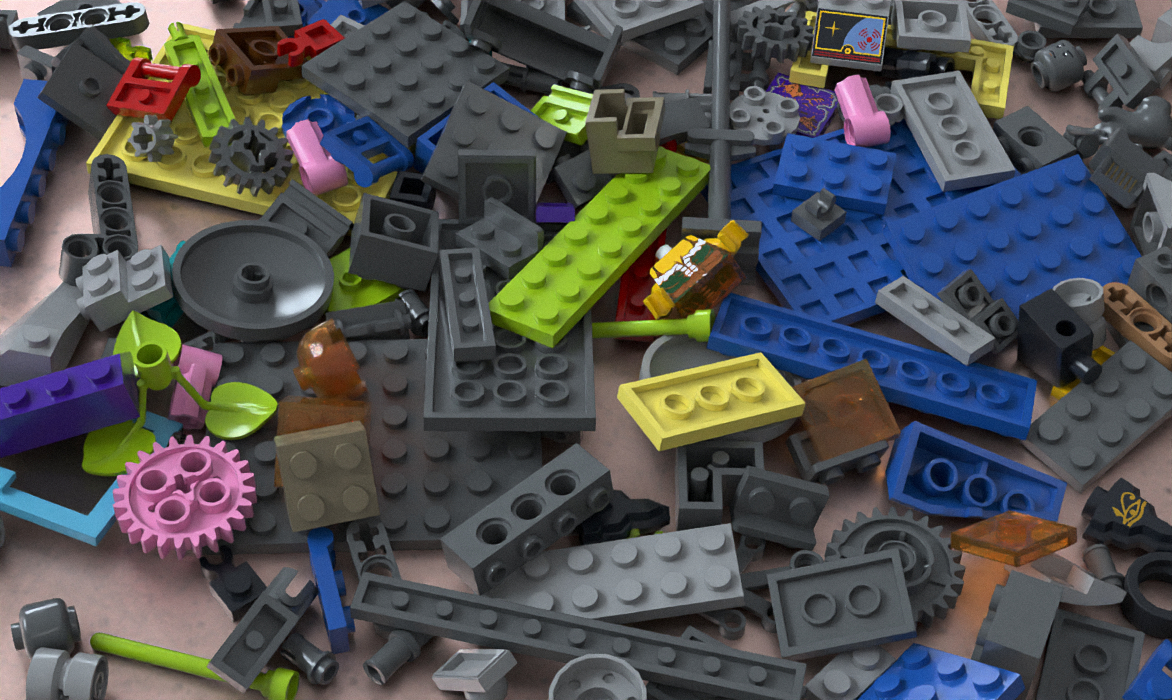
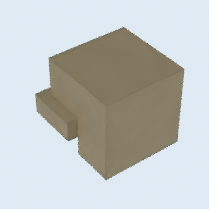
[585,89,666,174]

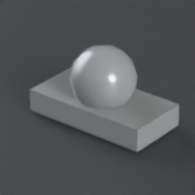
[431,649,518,700]

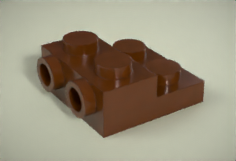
[209,26,309,95]

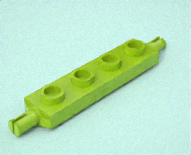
[164,22,236,148]

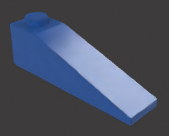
[885,421,1067,523]

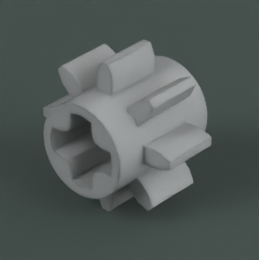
[127,115,178,162]

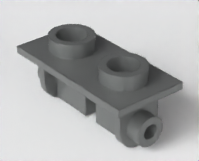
[325,300,412,345]

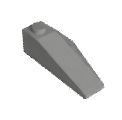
[0,282,90,386]

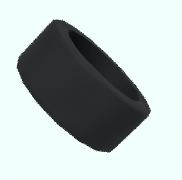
[1120,552,1172,638]

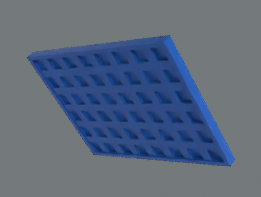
[700,118,1021,325]

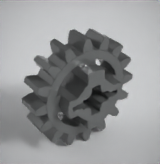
[736,5,814,63]
[208,117,293,197]

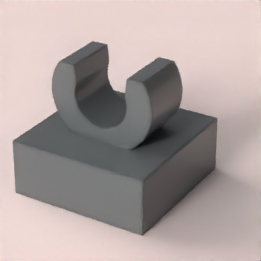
[791,188,846,241]

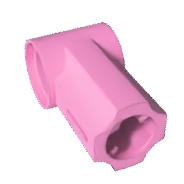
[834,75,891,147]
[286,119,348,196]
[167,344,222,430]

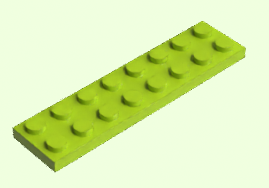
[489,146,711,348]

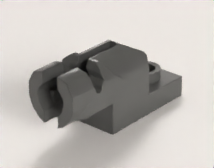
[207,567,319,694]

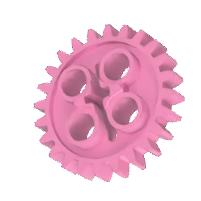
[112,435,257,560]

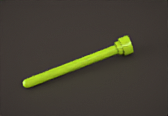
[592,309,716,342]
[90,632,299,700]

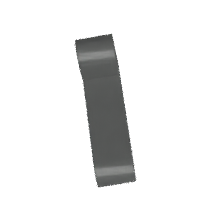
[59,154,138,286]

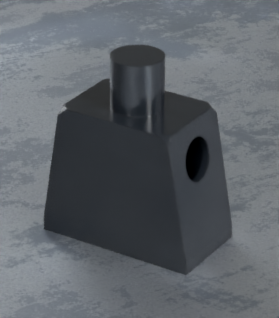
[1017,288,1102,387]

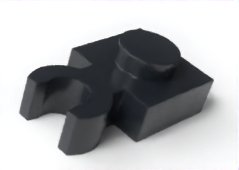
[199,545,267,622]

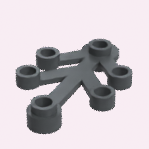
[697,535,824,640]

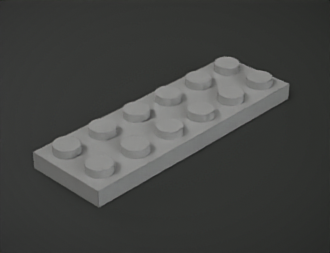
[473,523,745,625]

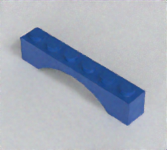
[0,79,69,267]

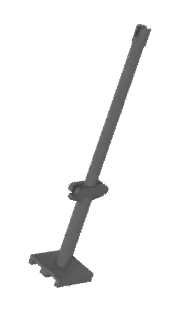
[678,0,762,285]

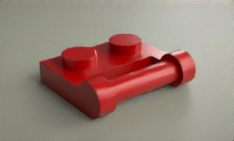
[106,57,201,122]

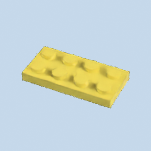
[617,352,806,452]

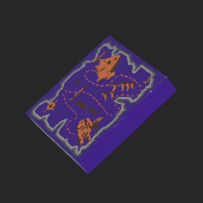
[766,72,838,138]

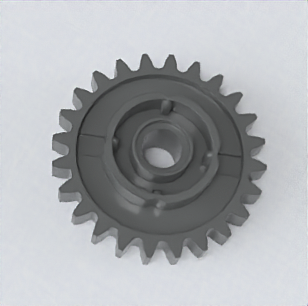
[824,507,966,629]

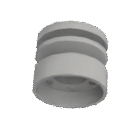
[549,654,647,700]

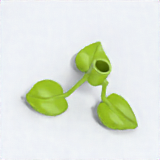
[82,310,279,476]

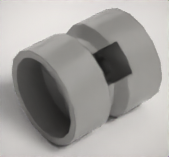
[1053,278,1106,350]
[26,647,109,700]

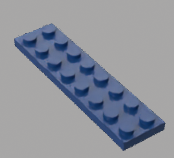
[706,292,1037,441]

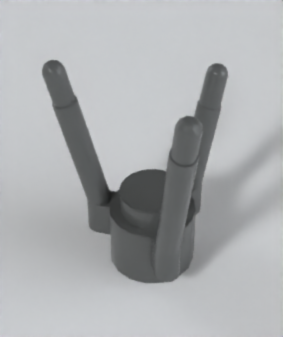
[1063,125,1143,175]

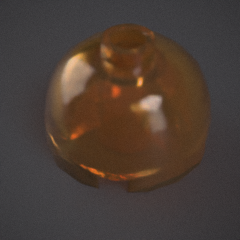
[293,318,369,403]

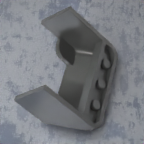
[463,0,623,94]

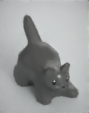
[1093,95,1172,151]

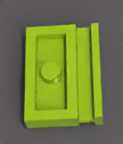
[531,85,593,145]

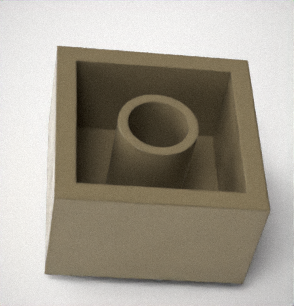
[274,420,380,532]

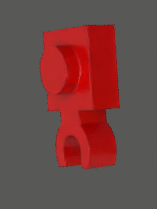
[277,19,345,67]

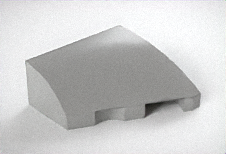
[1004,537,1127,606]

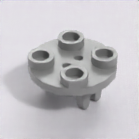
[730,86,800,151]

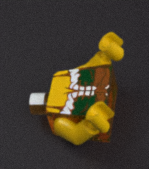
[643,220,749,320]

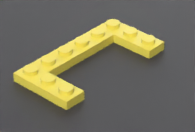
[789,11,1014,119]

